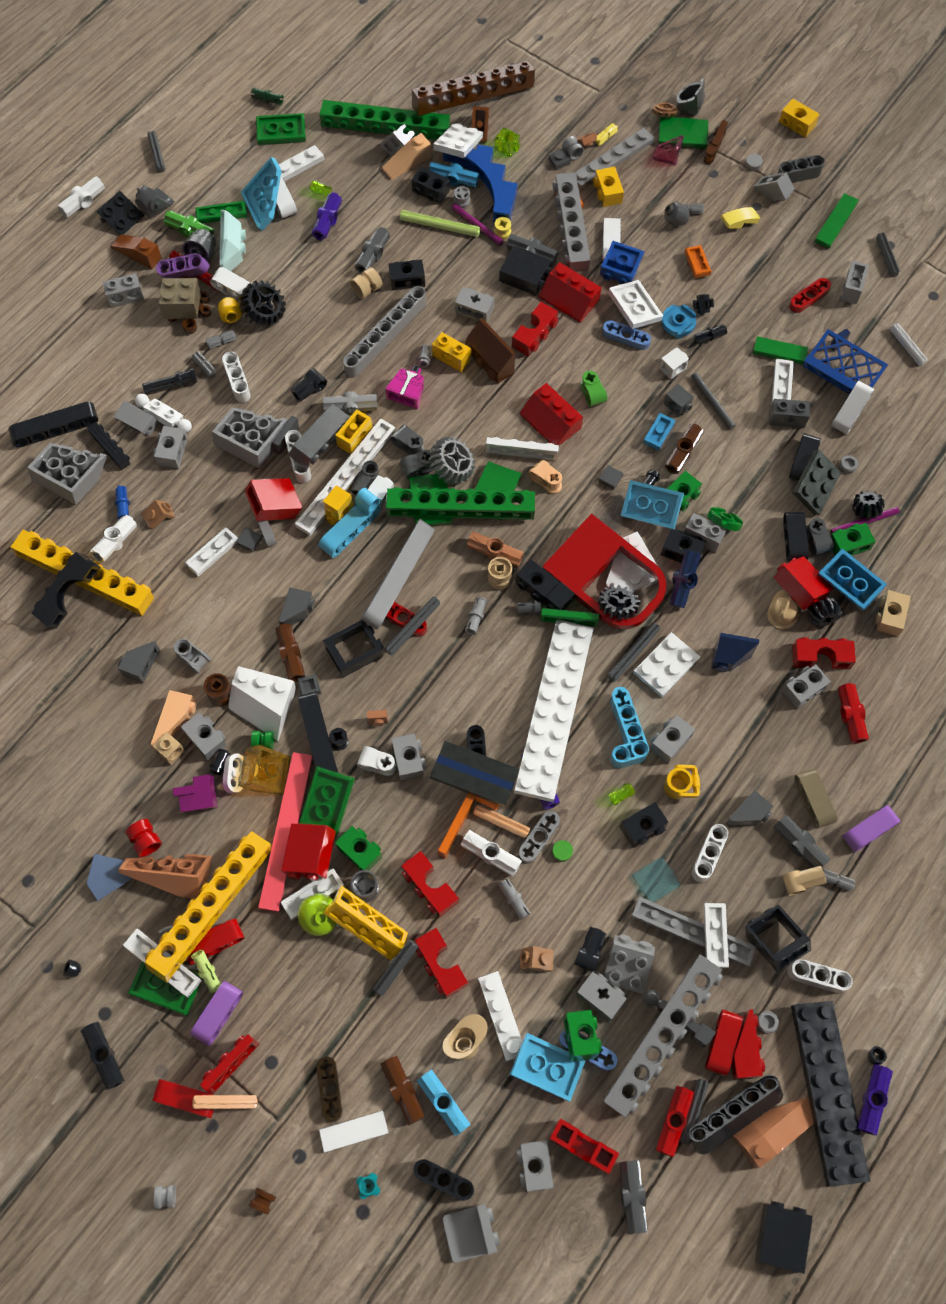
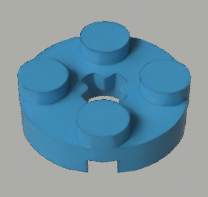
[661,304,696,339]

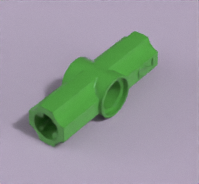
[163,211,215,238]

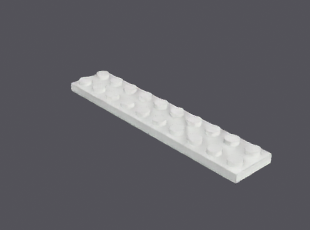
[514,621,593,803]

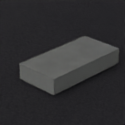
[273,416,299,454]

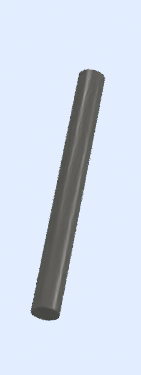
[691,372,736,430]

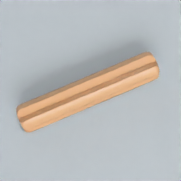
[473,804,530,838]
[192,1095,257,1109]

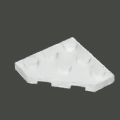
[605,531,658,593]

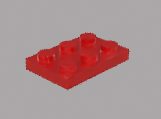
[200,1034,260,1094]

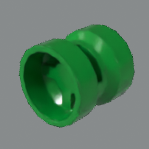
[251,731,274,751]

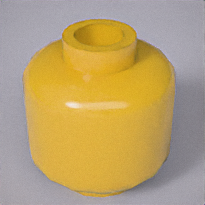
[218,297,242,324]

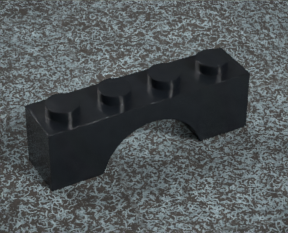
[31,552,101,628]

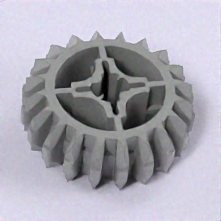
[428,436,476,485]

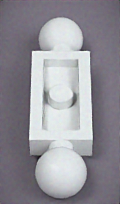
[135,394,192,433]

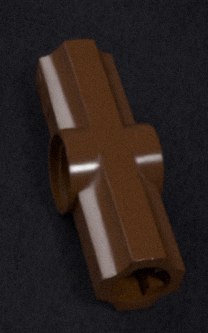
[665,424,703,474]
[275,623,305,682]
[381,1055,425,1126]

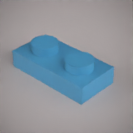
[643,413,676,451]

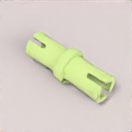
[191,950,221,993]

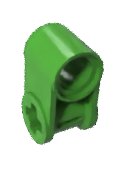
[580,371,608,407]

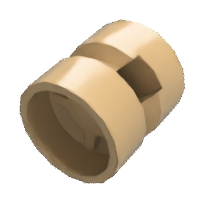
[350,267,383,299]
[487,557,512,590]

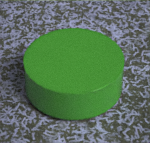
[552,840,573,862]

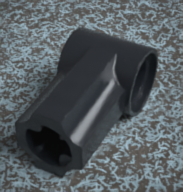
[291,368,328,402]
[574,927,607,972]

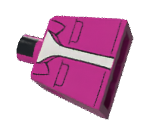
[386,365,424,409]

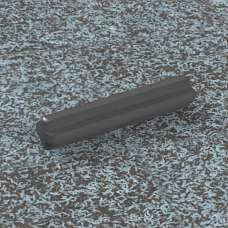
[147,131,165,172]
[876,232,900,277]
[373,940,418,996]
[679,1079,709,1145]

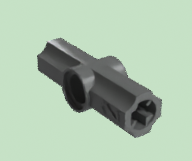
[355,227,390,274]
[506,234,558,265]
[774,815,831,868]
[619,1160,648,1234]

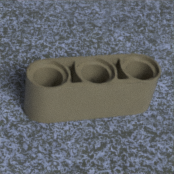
[794,769,837,829]

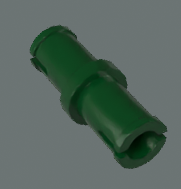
[251,87,284,106]

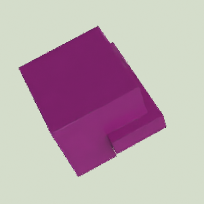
[173,775,218,813]

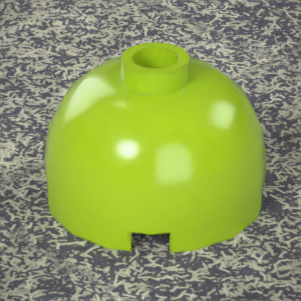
[297,893,338,936]

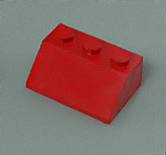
[539,262,602,323]
[520,383,583,446]

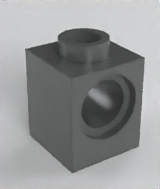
[664,384,694,417]

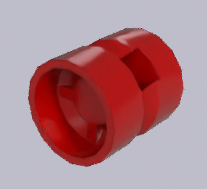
[125,819,162,857]

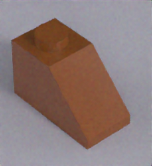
[472,106,490,142]

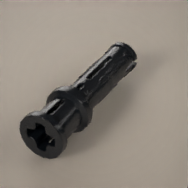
[142,367,198,394]

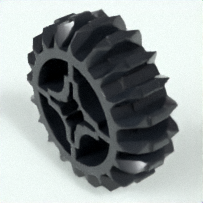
[239,280,286,328]

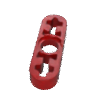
[789,278,831,313]
[385,602,427,637]

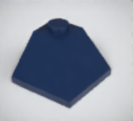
[711,633,759,672]

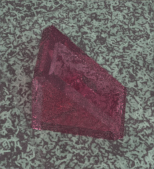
[652,135,684,166]

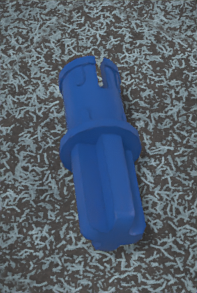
[115,485,130,520]

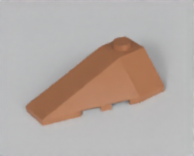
[118,854,212,899]
[732,1097,814,1169]

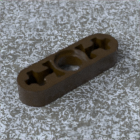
[317,1056,343,1122]

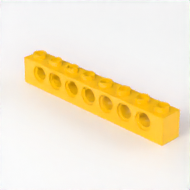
[10,530,154,616]
[145,831,271,983]

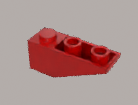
[731,1009,765,1080]

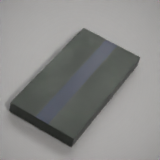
[430,741,519,807]

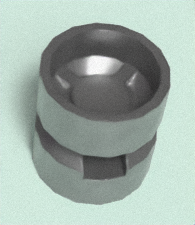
[351,870,379,903]

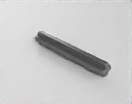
[384,596,440,656]
[608,622,660,682]

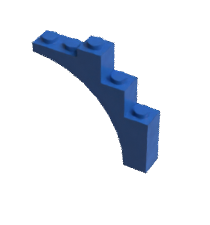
[443,145,518,223]

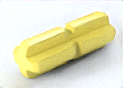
[594,123,618,146]

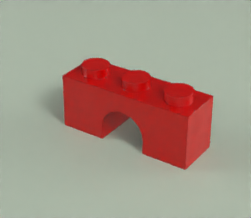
[511,302,559,357]
[792,637,856,669]
[401,851,459,917]
[415,927,468,999]
[548,1118,619,1174]

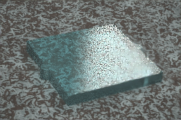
[632,857,681,902]

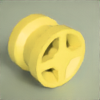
[494,217,511,239]

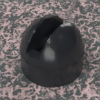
[63,959,82,978]
[867,1046,887,1065]

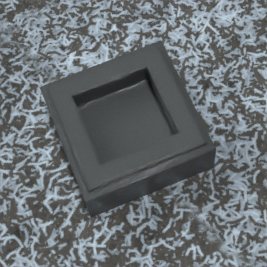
[599,465,624,489]
[236,527,262,552]
[297,674,321,695]

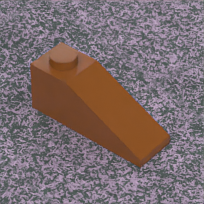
[110,234,162,269]

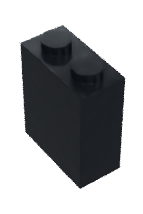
[499,246,552,296]
[755,1201,813,1274]

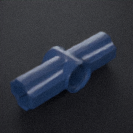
[669,550,701,608]

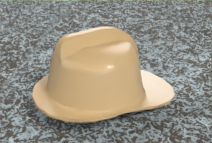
[767,590,802,630]
[443,1014,488,1061]

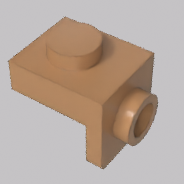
[141,500,175,529]
[520,946,554,972]

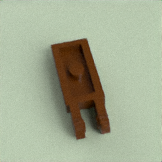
[704,120,728,165]

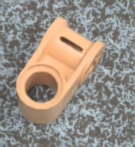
[528,460,562,494]

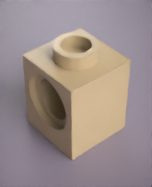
[153,732,185,765]

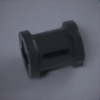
[329,728,349,751]

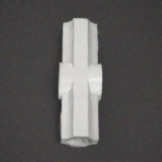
[57,176,105,218]
[90,515,137,563]
[460,830,522,877]

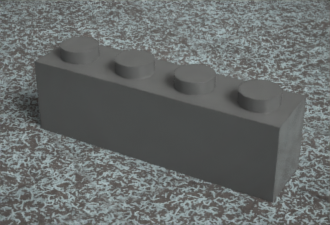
[288,404,350,468]

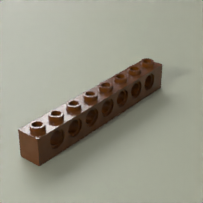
[412,61,535,116]

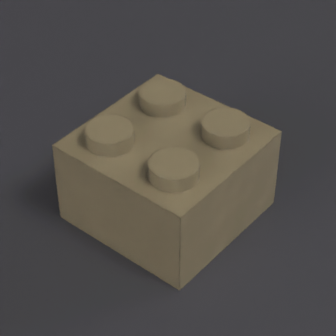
[159,278,201,319]

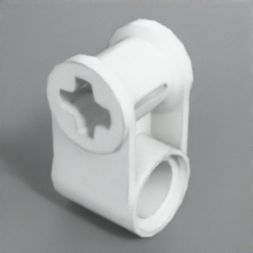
[357,746,397,776]

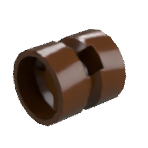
[204,673,231,706]

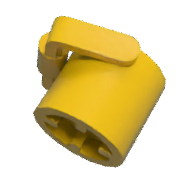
[664,765,700,799]

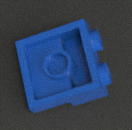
[600,241,645,285]

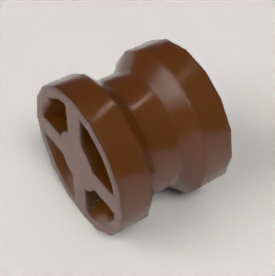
[248,1187,276,1215]

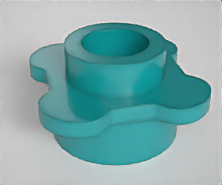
[356,1173,381,1199]

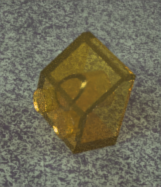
[238,745,291,795]

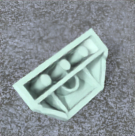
[219,210,246,271]

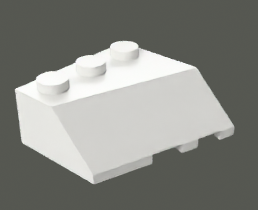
[228,666,296,742]

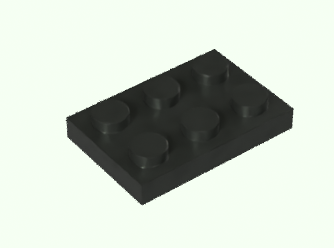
[792,450,841,516]

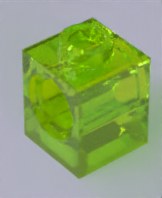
[494,127,521,158]

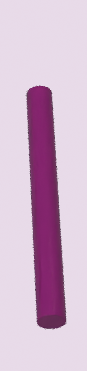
[451,203,504,246]
[830,507,900,535]

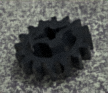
[598,585,640,620]

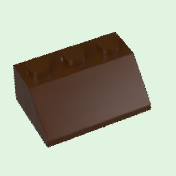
[465,318,515,384]

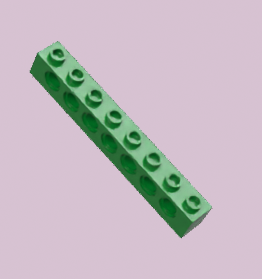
[319,100,450,140]
[386,487,535,520]

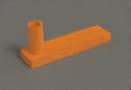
[438,793,499,859]

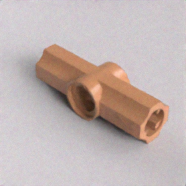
[467,531,524,568]

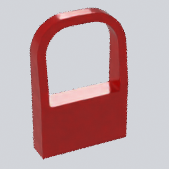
[542,513,666,629]

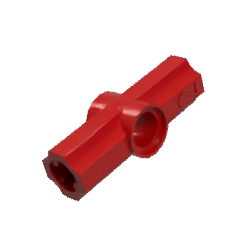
[837,683,869,744]
[655,1085,694,1158]

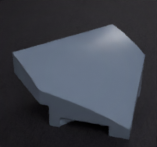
[87,854,133,901]

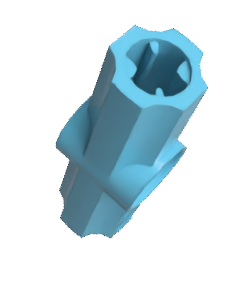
[417,1070,471,1137]

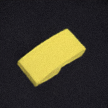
[721,208,760,229]

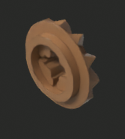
[652,102,678,118]

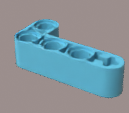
[318,488,381,558]
[610,687,649,768]

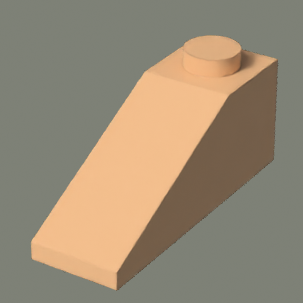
[382,133,431,180]
[151,690,197,751]

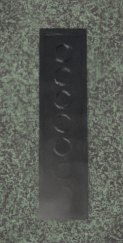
[791,1001,870,1187]

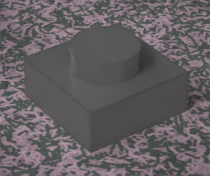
[548,148,570,170]

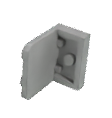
[604,935,655,993]
[443,1204,500,1263]

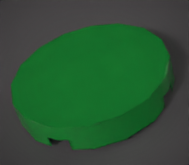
[707,507,743,531]

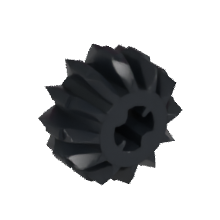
[852,490,885,520]
[807,597,842,628]

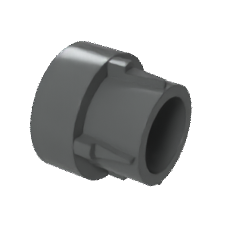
[182,229,216,265]

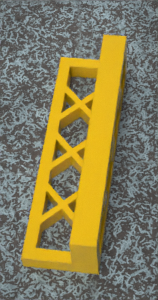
[324,886,408,960]

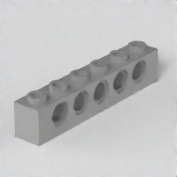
[552,172,590,271]

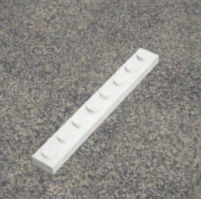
[295,419,396,536]

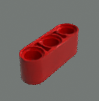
[186,919,245,965]
[705,1009,743,1077]
[152,1079,214,1118]

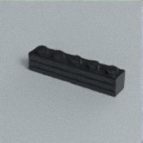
[87,422,131,470]

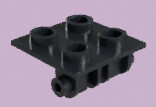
[96,190,145,235]

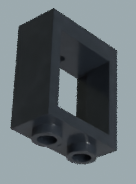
[323,620,384,678]
[745,904,811,973]

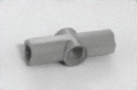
[323,392,378,416]

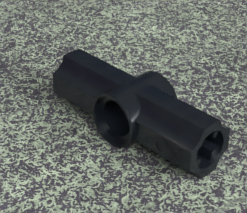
[81,1021,125,1090]

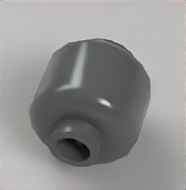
[664,201,689,227]

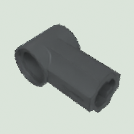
[351,460,379,496]

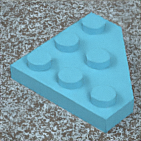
[241,157,282,230]

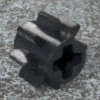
[693,294,714,314]

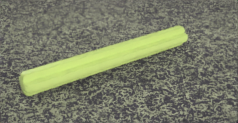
[400,210,480,237]

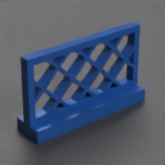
[803,329,888,395]

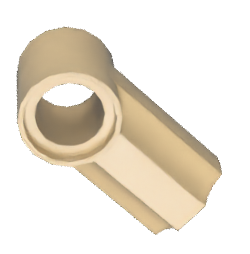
[782,866,827,896]

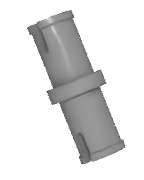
[465,597,487,635]
[498,878,531,920]

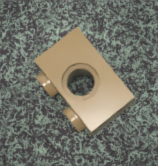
[874,590,911,637]

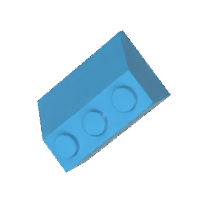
[818,549,887,611]

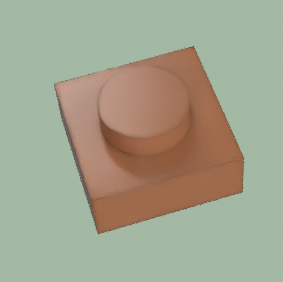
[577,133,598,148]
[367,710,388,727]

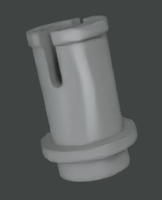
[417,344,432,368]

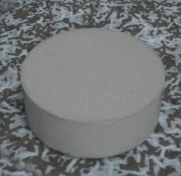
[745,154,763,171]
[839,455,858,474]
[757,1011,779,1034]

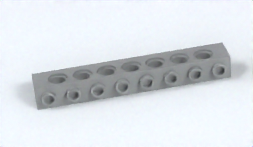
[604,954,723,1117]

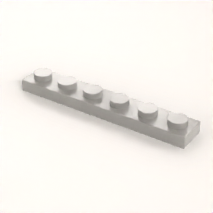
[576,128,655,190]
[631,896,756,967]

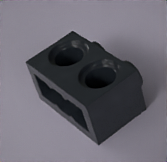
[411,166,450,204]

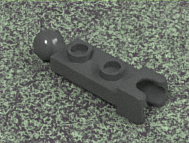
[643,989,716,1048]

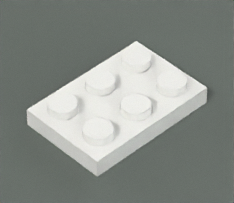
[433,124,483,158]
[608,280,663,329]
[633,632,700,698]

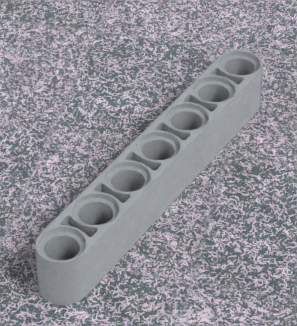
[343,286,426,377]
[361,519,435,630]

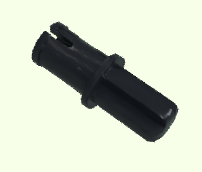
[693,324,727,344]

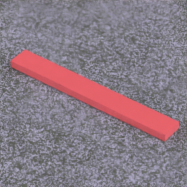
[258,752,313,912]

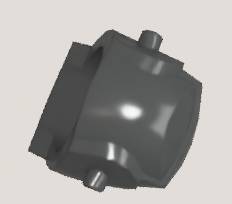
[677,78,705,115]
[135,185,175,218]

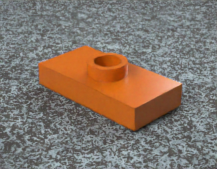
[684,245,712,278]

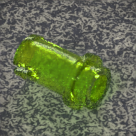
[310,180,332,197]
[609,783,635,806]

